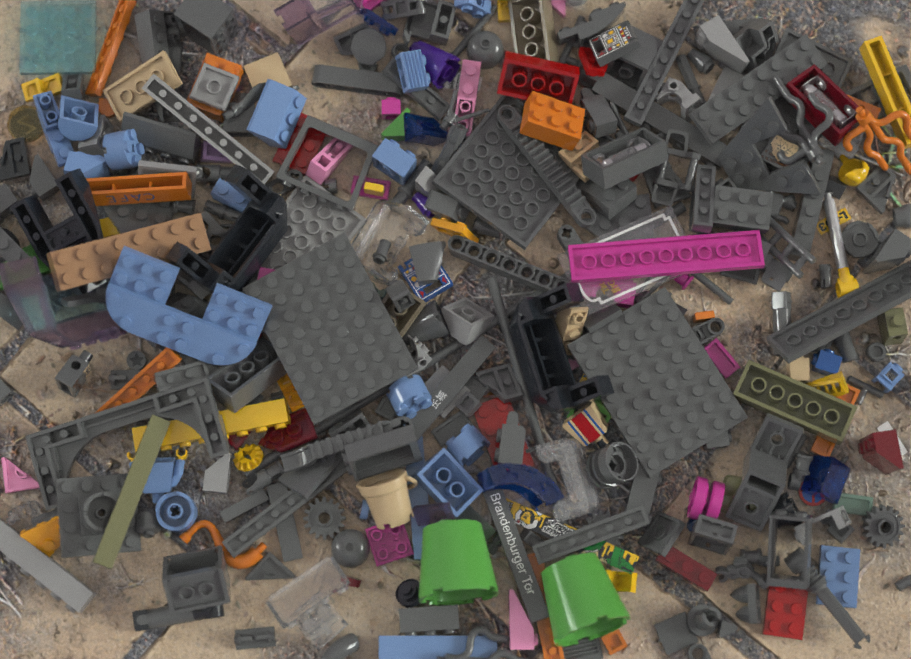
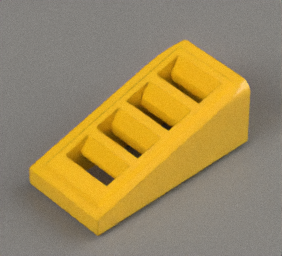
[805,371,849,397]

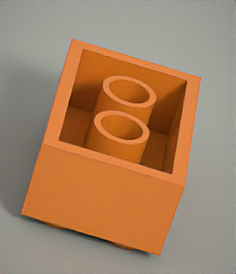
[187,53,244,123]
[519,91,585,151]

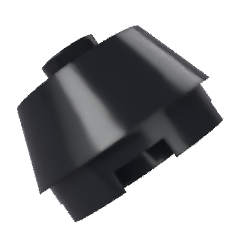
[772,491,803,530]

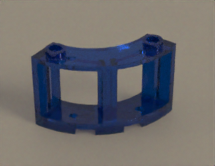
[476,463,565,512]

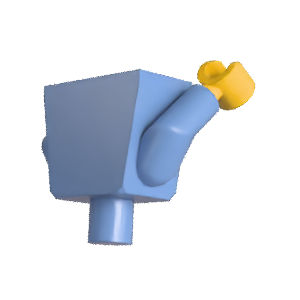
[127,448,188,503]

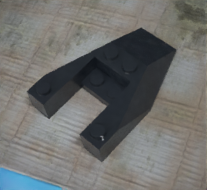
[10,168,111,295]

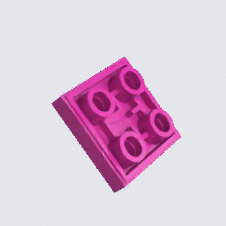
[365,524,414,567]

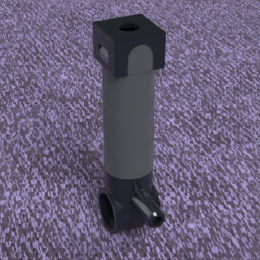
[132,604,225,632]

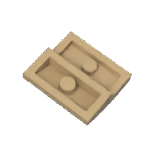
[558,130,600,183]

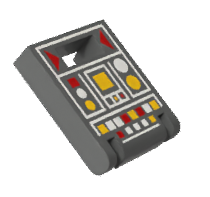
[588,21,640,67]

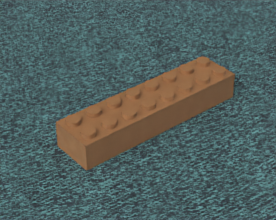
[46,213,211,292]

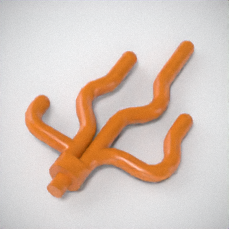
[842,106,911,175]

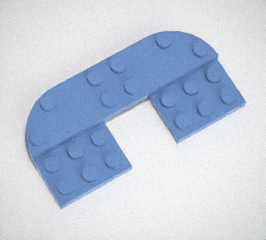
[105,246,272,365]

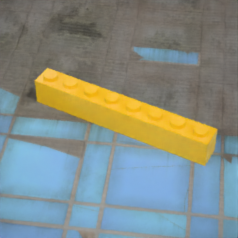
[132,398,291,452]

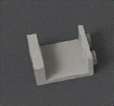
[794,505,852,546]

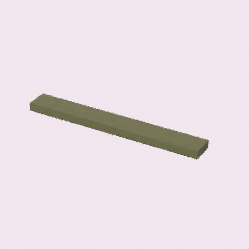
[92,414,170,569]

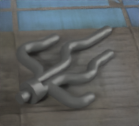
[773,75,834,166]
[436,626,530,659]

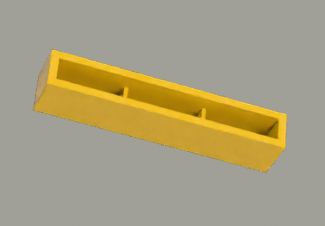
[859,35,911,149]

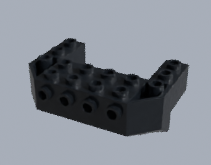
[166,164,288,294]
[509,283,614,414]

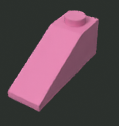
[305,137,353,185]
[508,590,538,650]

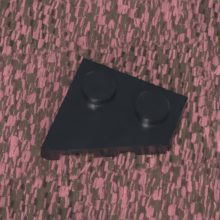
[0,137,32,182]

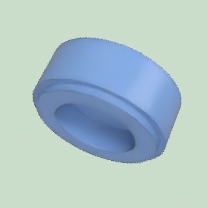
[359,500,369,520]

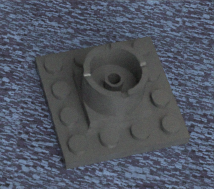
[55,473,142,558]

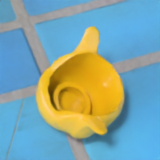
[838,154,869,187]

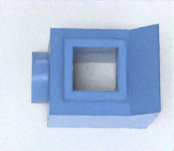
[871,362,904,394]

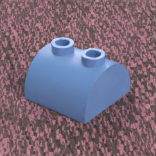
[58,95,99,141]

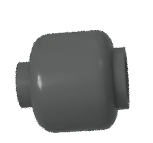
[136,508,161,538]

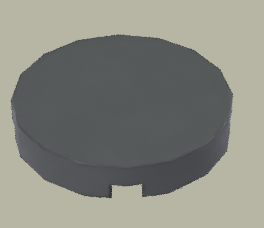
[842,221,879,259]

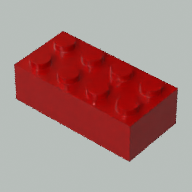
[497,51,580,104]

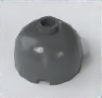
[467,31,504,69]
[331,529,370,568]

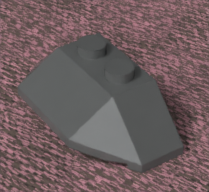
[145,292,209,349]

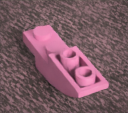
[455,59,481,136]

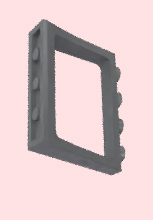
[276,115,379,211]

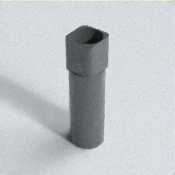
[771,291,792,356]

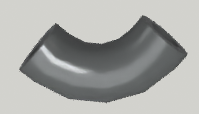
[320,633,360,659]

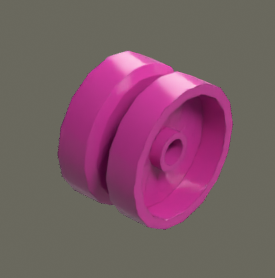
[687,476,725,520]

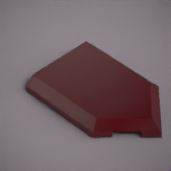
[258,408,318,453]

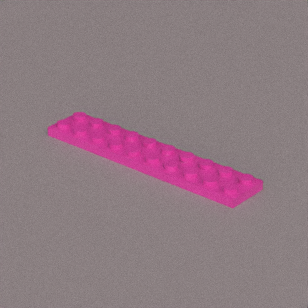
[568,230,765,283]

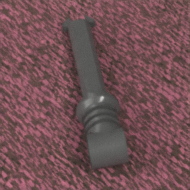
[784,547,870,649]

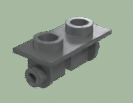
[109,369,142,390]
[234,626,276,650]

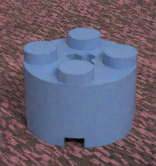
[103,129,145,171]
[386,374,432,419]
[446,423,490,469]
[155,492,198,532]

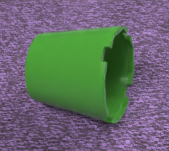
[419,519,499,606]
[541,553,631,647]

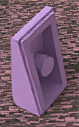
[201,141,233,163]

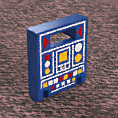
[397,258,454,302]

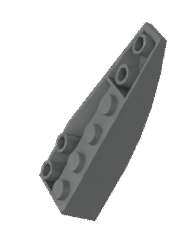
[134,9,182,122]

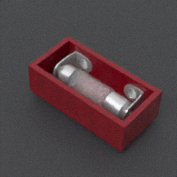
[783,64,859,146]

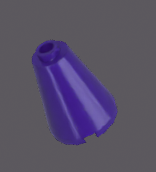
[409,41,461,89]

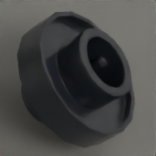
[395,579,420,608]

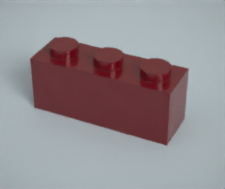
[654,546,718,592]

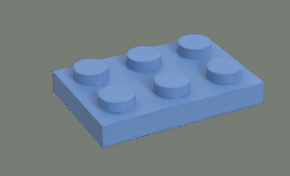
[816,545,860,608]

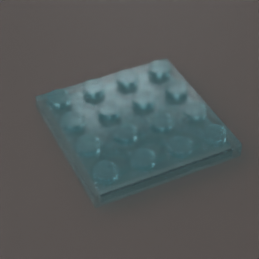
[19,0,97,75]

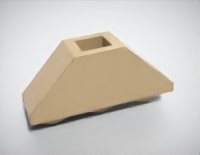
[555,306,589,355]

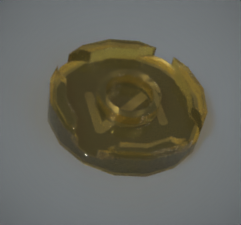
[7,105,44,143]

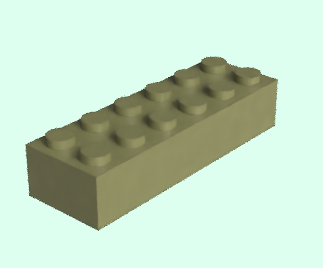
[733,360,858,446]

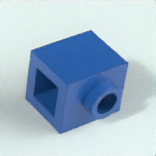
[810,349,843,376]

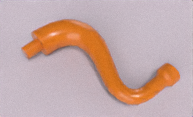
[179,520,267,569]

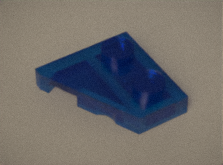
[355,8,399,36]

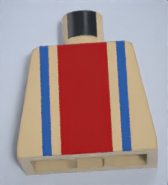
[562,401,609,449]

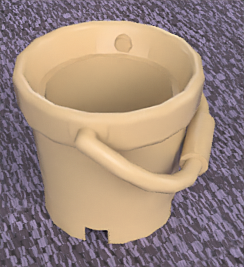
[356,468,418,529]

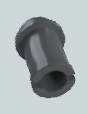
[372,239,391,264]
[817,264,833,288]

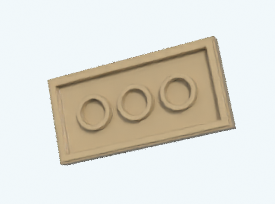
[102,51,183,123]

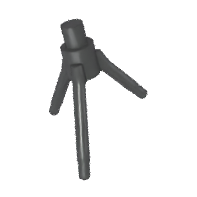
[440,90,490,131]

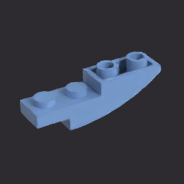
[33,91,74,167]

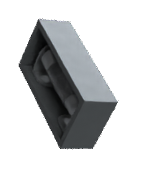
[581,127,668,189]

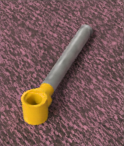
[823,192,859,298]

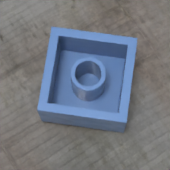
[372,138,417,185]

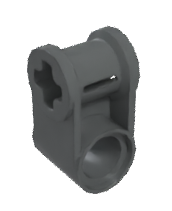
[557,225,584,259]
[692,318,725,345]

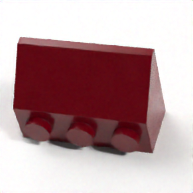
[858,429,904,475]

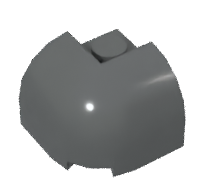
[733,18,779,71]

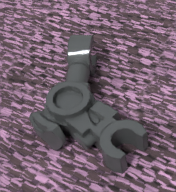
[715,556,769,590]

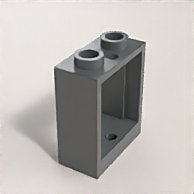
[688,514,738,555]

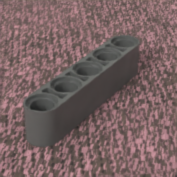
[312,65,403,98]

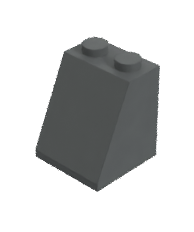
[606,26,663,91]

